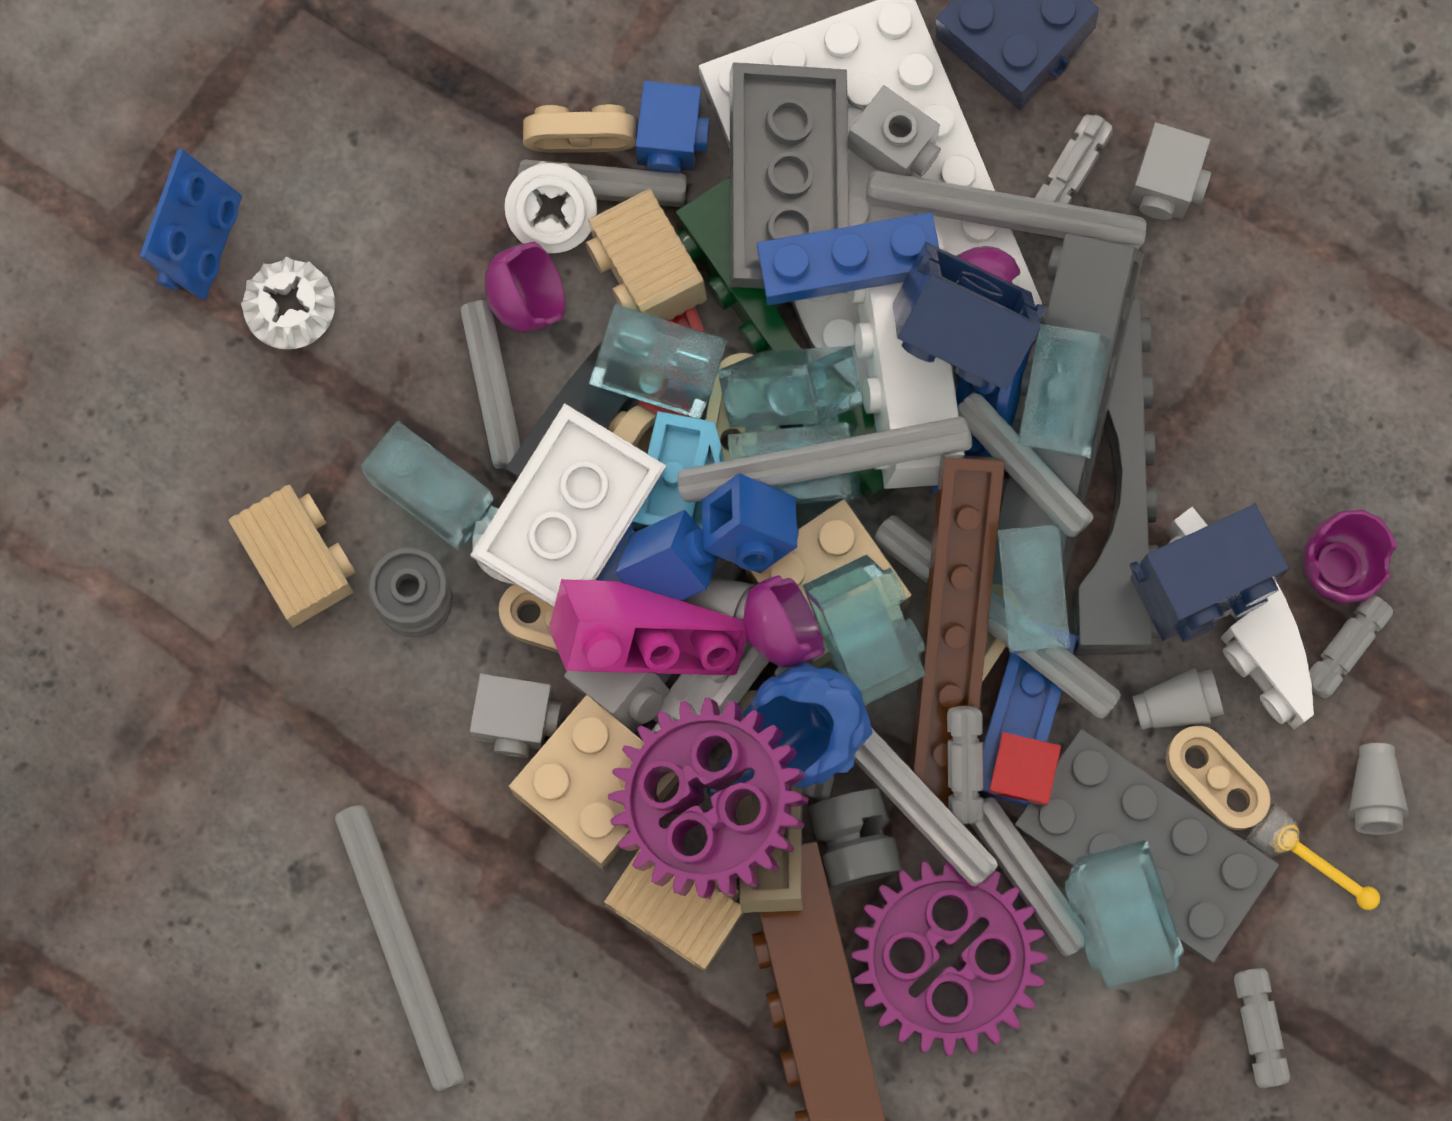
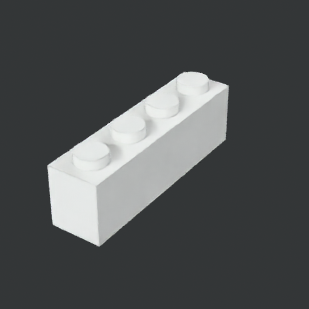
[848,282,965,489]

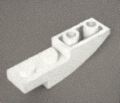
[1166,507,1314,730]

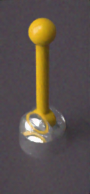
[1247,802,1380,910]

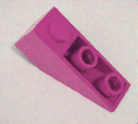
[549,579,748,675]

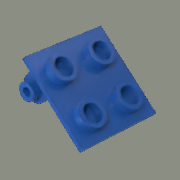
[139,149,242,301]

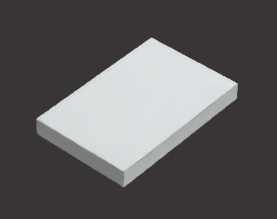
[470,403,666,608]

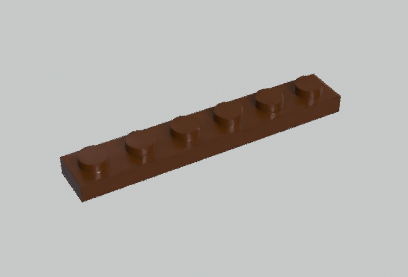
[909,454,1005,808]

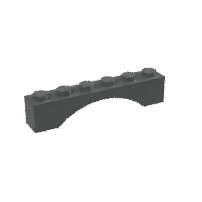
[1072,299,1160,655]

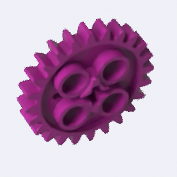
[608,698,808,899]
[850,860,1047,1057]

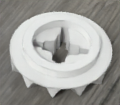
[505,161,597,253]
[241,257,335,349]

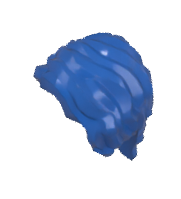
[707,664,873,797]

